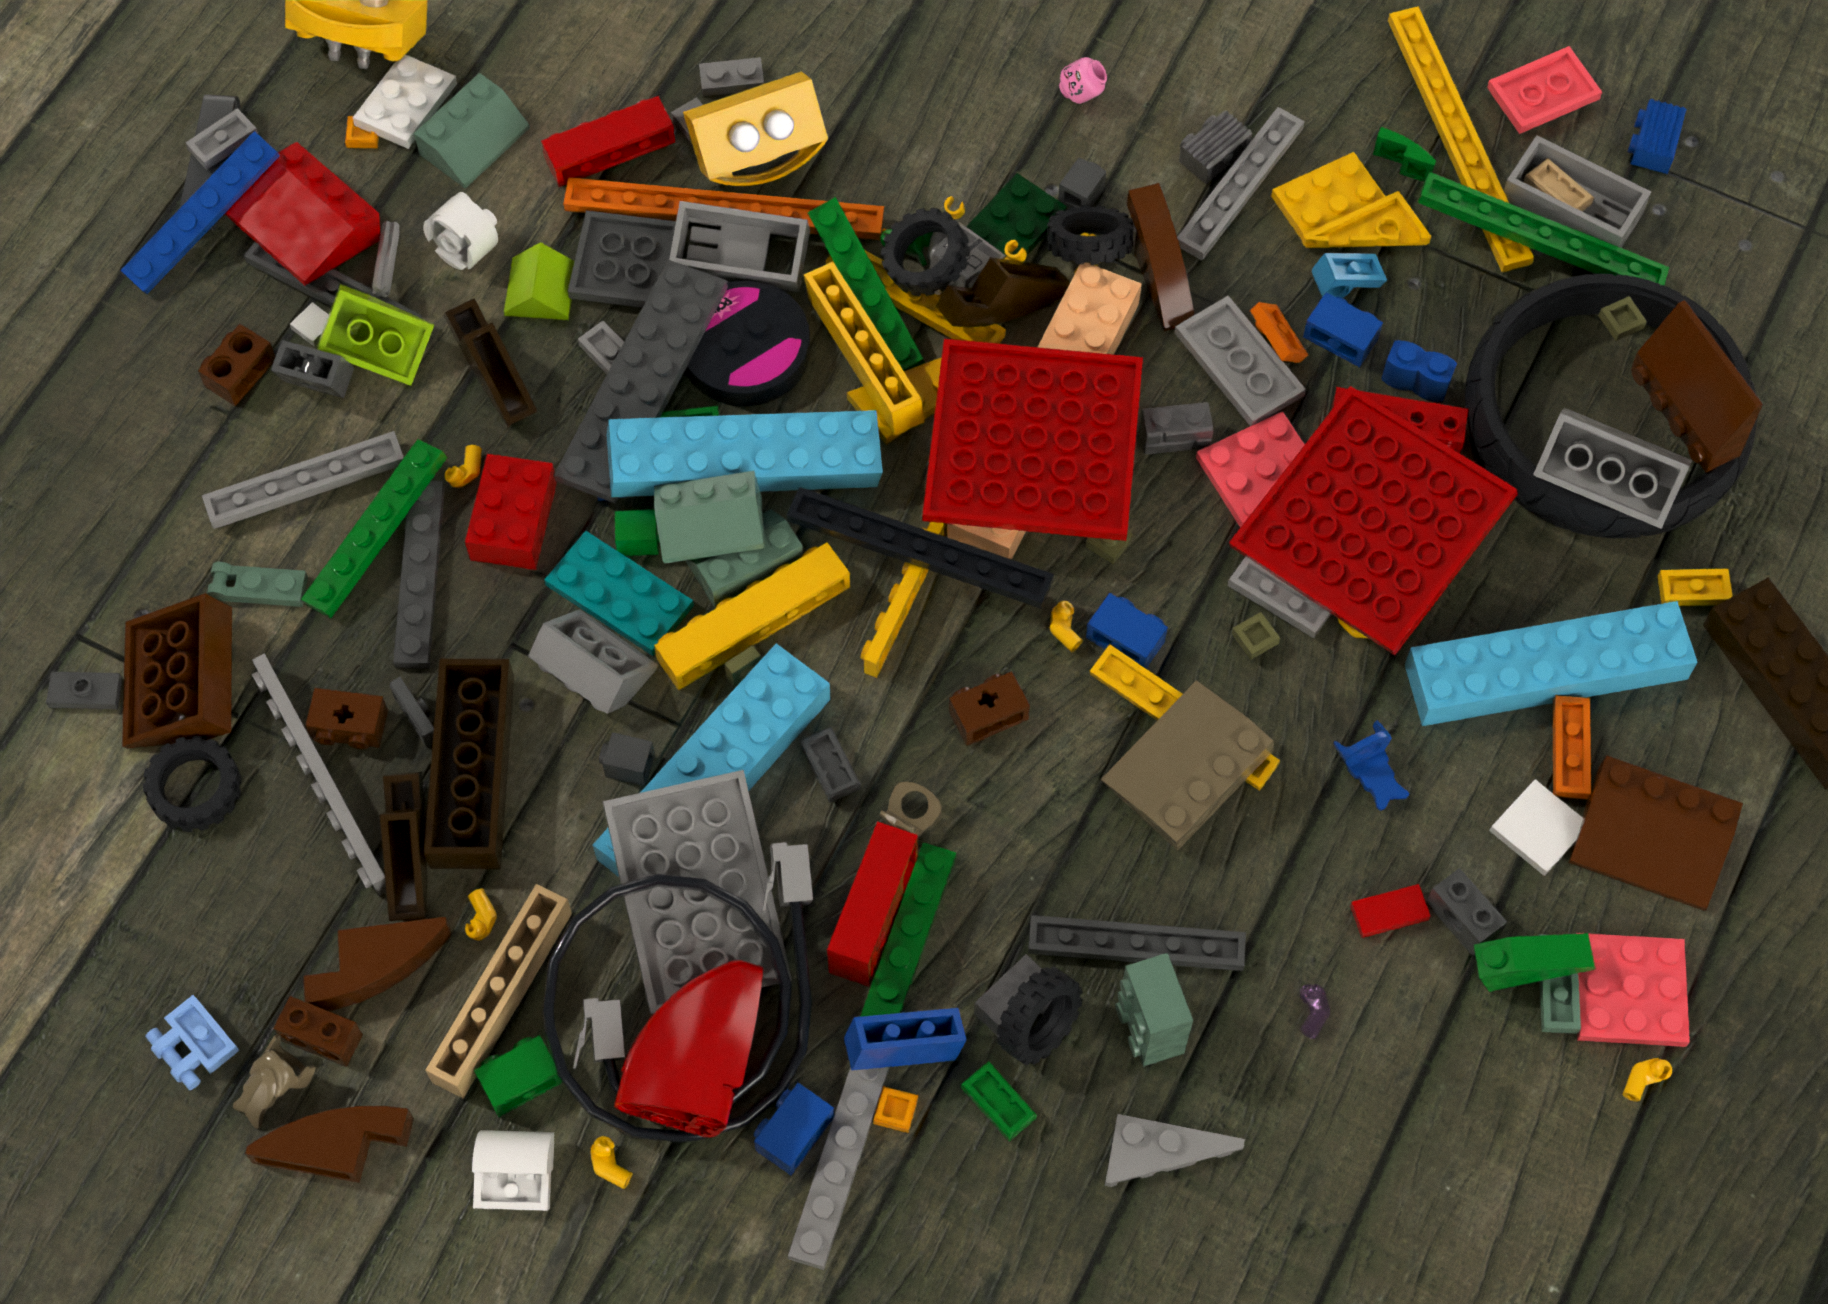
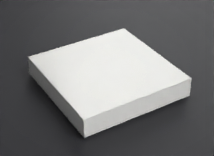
[1489,779,1583,876]

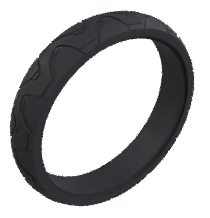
[1465,274,1757,538]

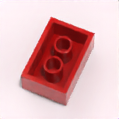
[465,454,557,570]

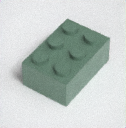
[1115,953,1193,1067]

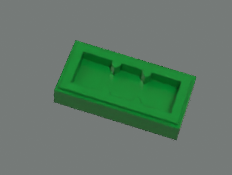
[961,1061,1037,1142]

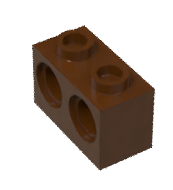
[198,324,276,406]
[273,996,363,1067]

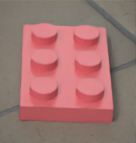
[1487,46,1602,134]

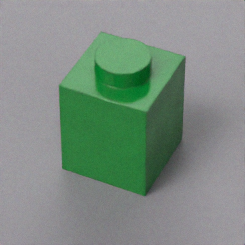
[615,509,660,556]

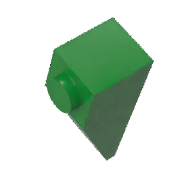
[1474,933,1596,992]

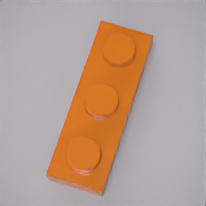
[1553,695,1591,799]

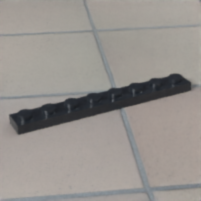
[787,487,1054,609]

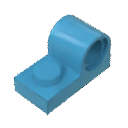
[1312,253,1387,298]

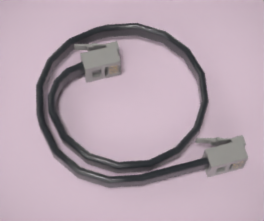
[543,842,813,1143]

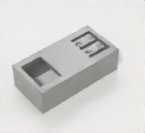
[1504,135,1651,248]
[669,201,810,292]

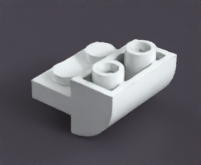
[472,1130,554,1211]

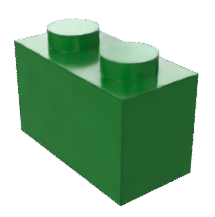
[474,1035,562,1118]

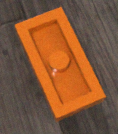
[1250,302,1308,363]

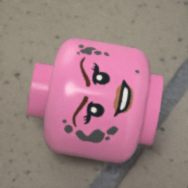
[1059,57,1107,104]

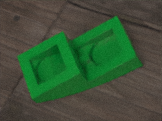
[1373,127,1436,182]

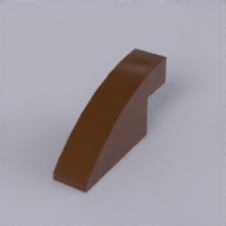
[1127,183,1194,331]
[303,917,451,1011]
[245,1106,414,1183]

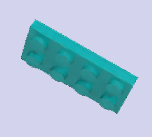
[544,531,694,656]

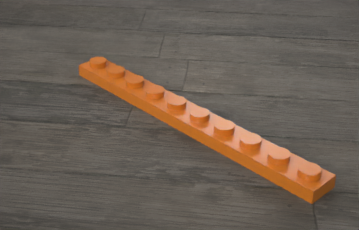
[563,177,884,240]

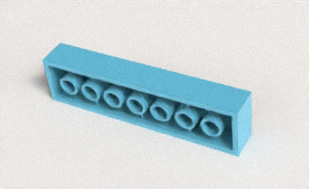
[606,410,883,497]
[1405,601,1698,726]
[593,643,831,877]

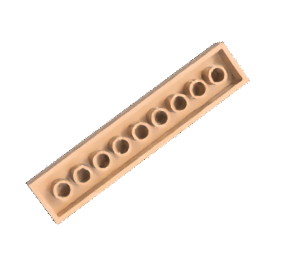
[947,262,1142,560]

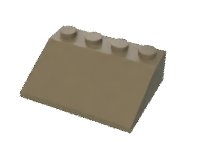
[1101,680,1274,851]

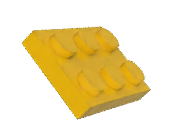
[1271,152,1386,240]

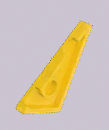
[1302,191,1431,248]

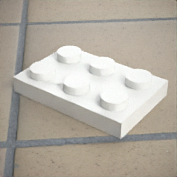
[353,55,457,149]

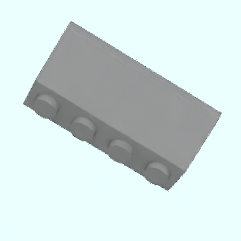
[1533,408,1692,529]

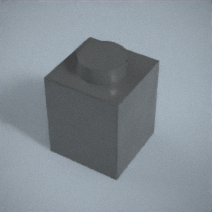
[1058,157,1106,208]
[599,732,655,786]

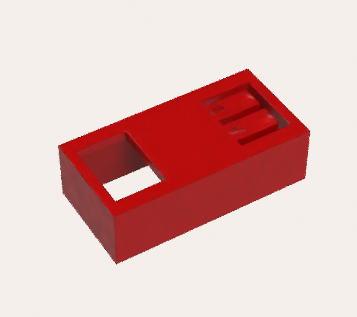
[827,821,918,987]

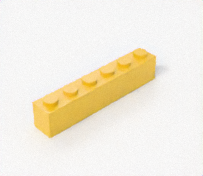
[804,262,924,436]
[654,542,850,691]

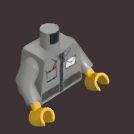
[927,196,1027,295]

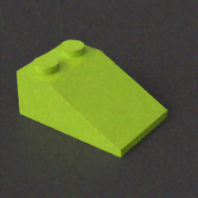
[317,284,434,386]

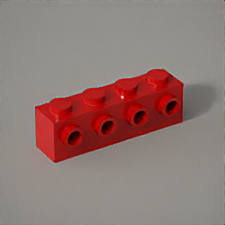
[541,96,675,187]
[1331,387,1469,453]

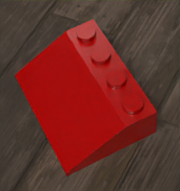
[225,142,381,286]

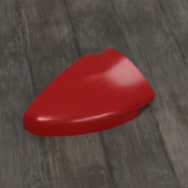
[614,960,763,1138]

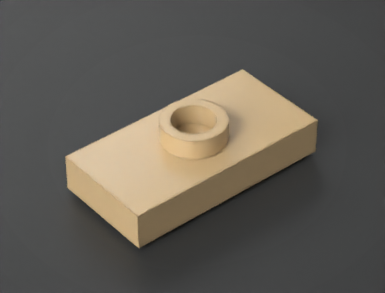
[1524,158,1594,212]

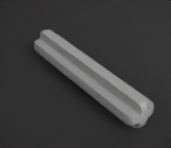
[372,221,400,298]

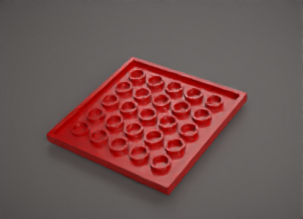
[922,339,1143,541]
[1229,386,1518,655]

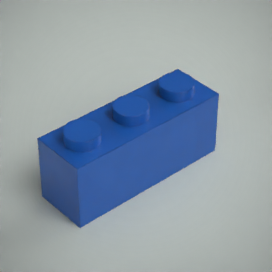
[844,1008,967,1071]

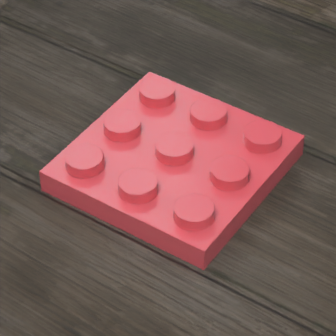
[1196,411,1305,527]
[1576,933,1690,1047]

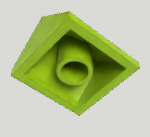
[504,242,575,320]

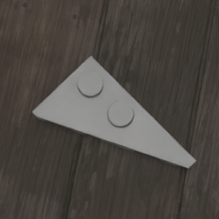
[1105,1114,1245,1187]

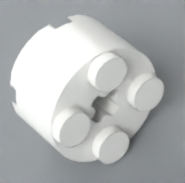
[423,192,498,270]

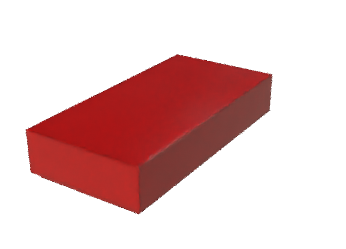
[1350,884,1431,938]

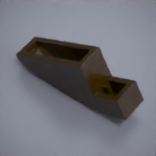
[936,257,1070,327]
[443,298,538,426]
[380,771,427,921]

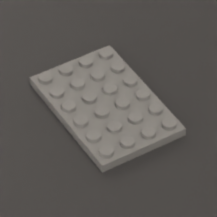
[602,770,792,1014]

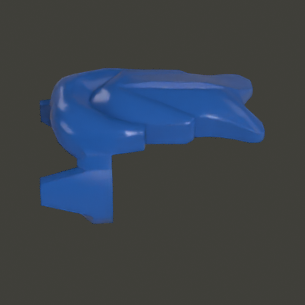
[1333,720,1409,811]

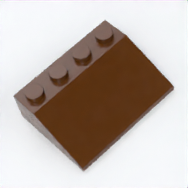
[1631,300,1763,472]
[122,593,232,749]
[1569,755,1743,911]

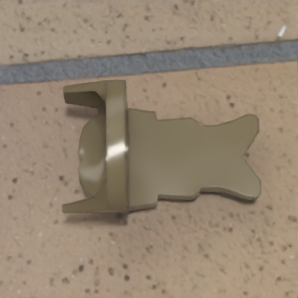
[879,782,942,838]
[233,1034,316,1129]

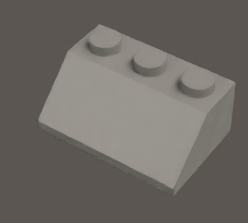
[528,609,658,714]

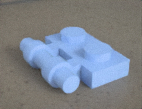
[146,995,240,1090]

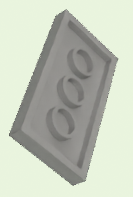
[1175,296,1306,426]

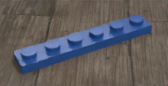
[120,131,280,294]

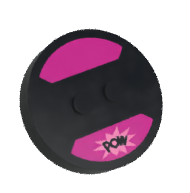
[685,280,810,406]

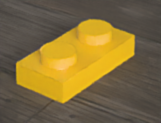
[1658,569,1733,606]

